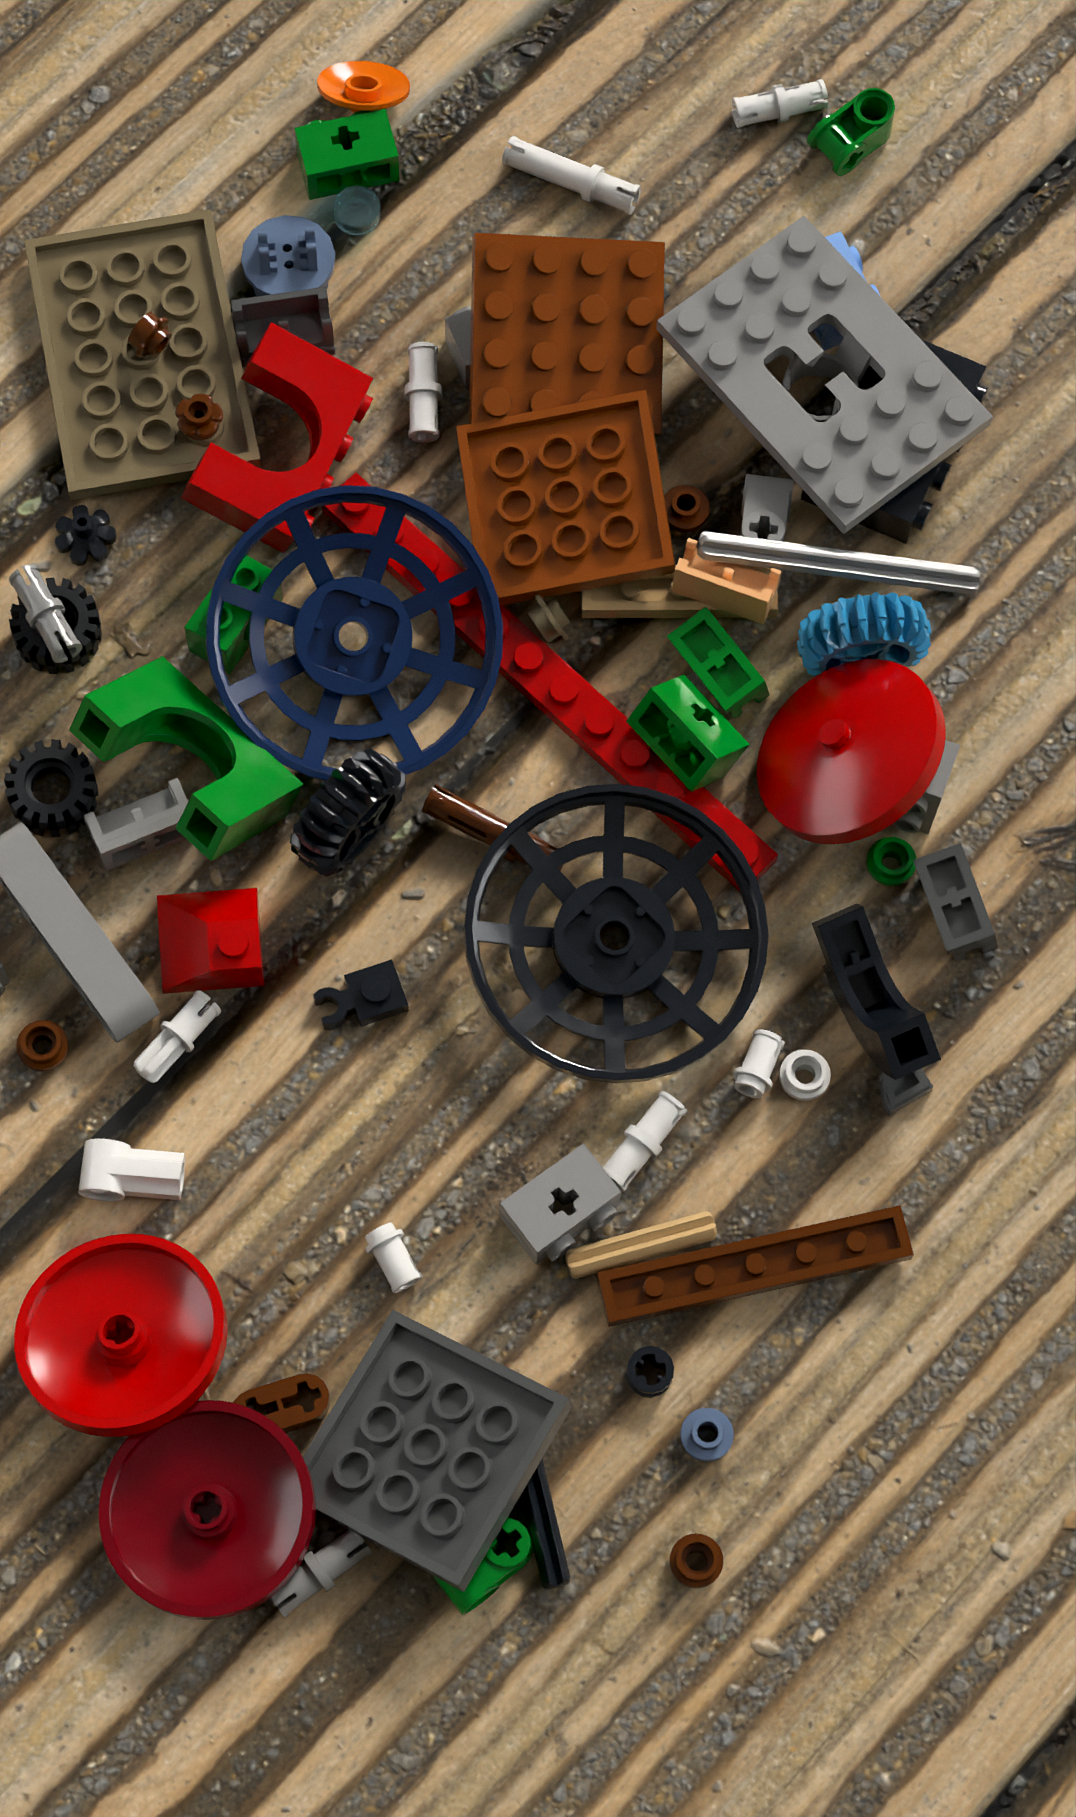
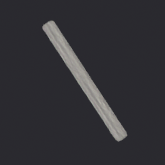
[697,532,980,595]

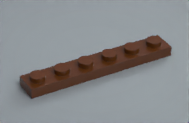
[596,1205,914,1327]

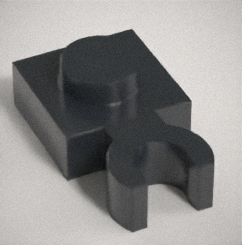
[313,959,409,1030]

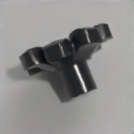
[55,505,117,566]

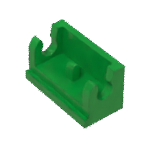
[667,607,770,718]

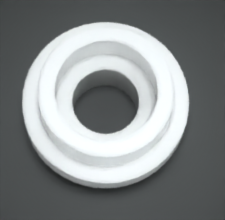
[779,1050,831,1101]

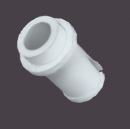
[733,1029,785,1098]
[365,1223,423,1293]

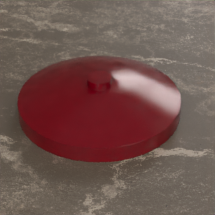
[98,1400,316,1620]

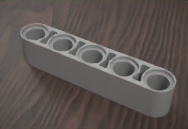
[0,822,160,1043]

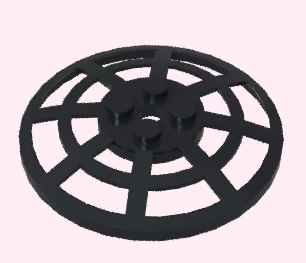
[463,784,769,1084]

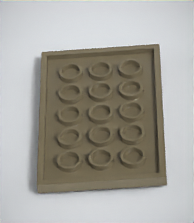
[24,209,261,500]

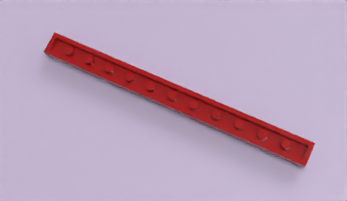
[322,472,778,893]

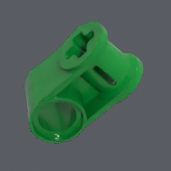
[807,88,895,176]
[432,1518,533,1615]

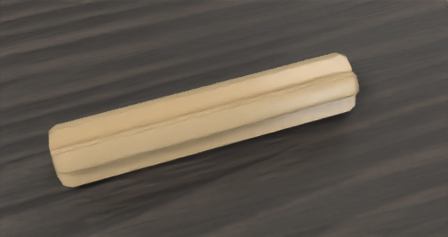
[565,1211,717,1279]

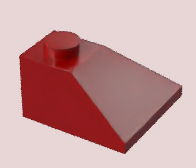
[157,888,264,994]

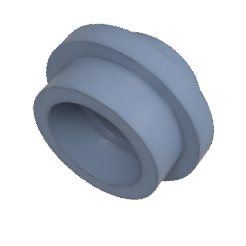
[680,1408,734,1462]

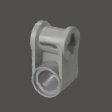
[741,474,794,542]

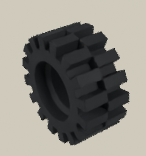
[9,577,102,674]
[4,739,99,837]

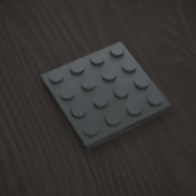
[303,1310,573,1592]

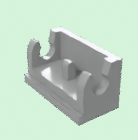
[84,778,188,871]

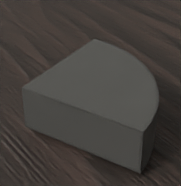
[881,1068,933,1116]

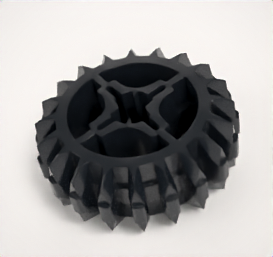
[290,748,406,877]

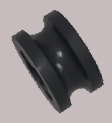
[626,1346,674,1398]

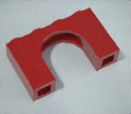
[181,322,373,553]

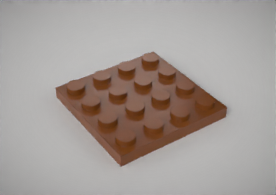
[469,233,665,436]
[456,390,676,606]

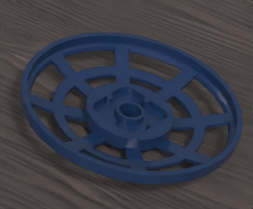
[205,485,503,781]

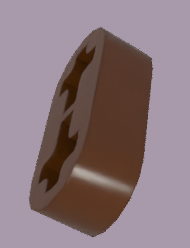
[233,1373,330,1433]

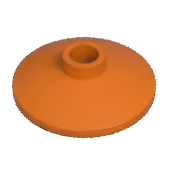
[317,61,410,113]

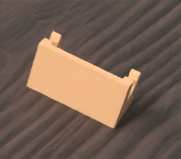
[672,538,782,625]

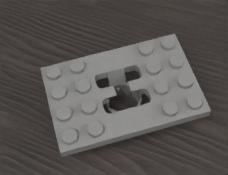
[656,216,993,534]

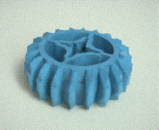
[797,592,932,676]

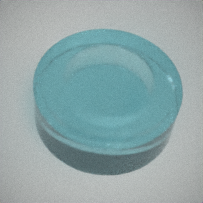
[333,186,381,235]

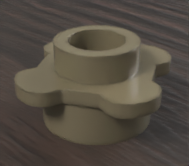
[527,594,570,643]

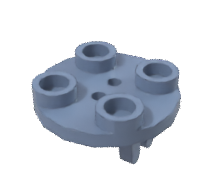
[241,215,335,296]

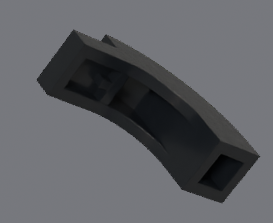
[812,903,941,1080]

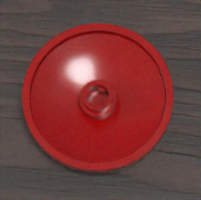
[756,659,946,845]
[14,1234,228,1437]

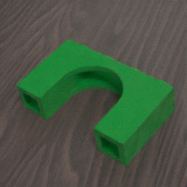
[69,656,303,861]

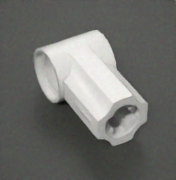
[78,1139,185,1201]

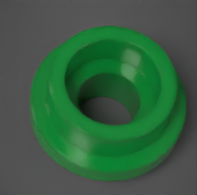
[866,837,917,886]

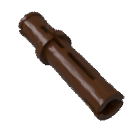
[421,784,563,871]

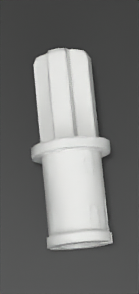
[133,990,221,1083]

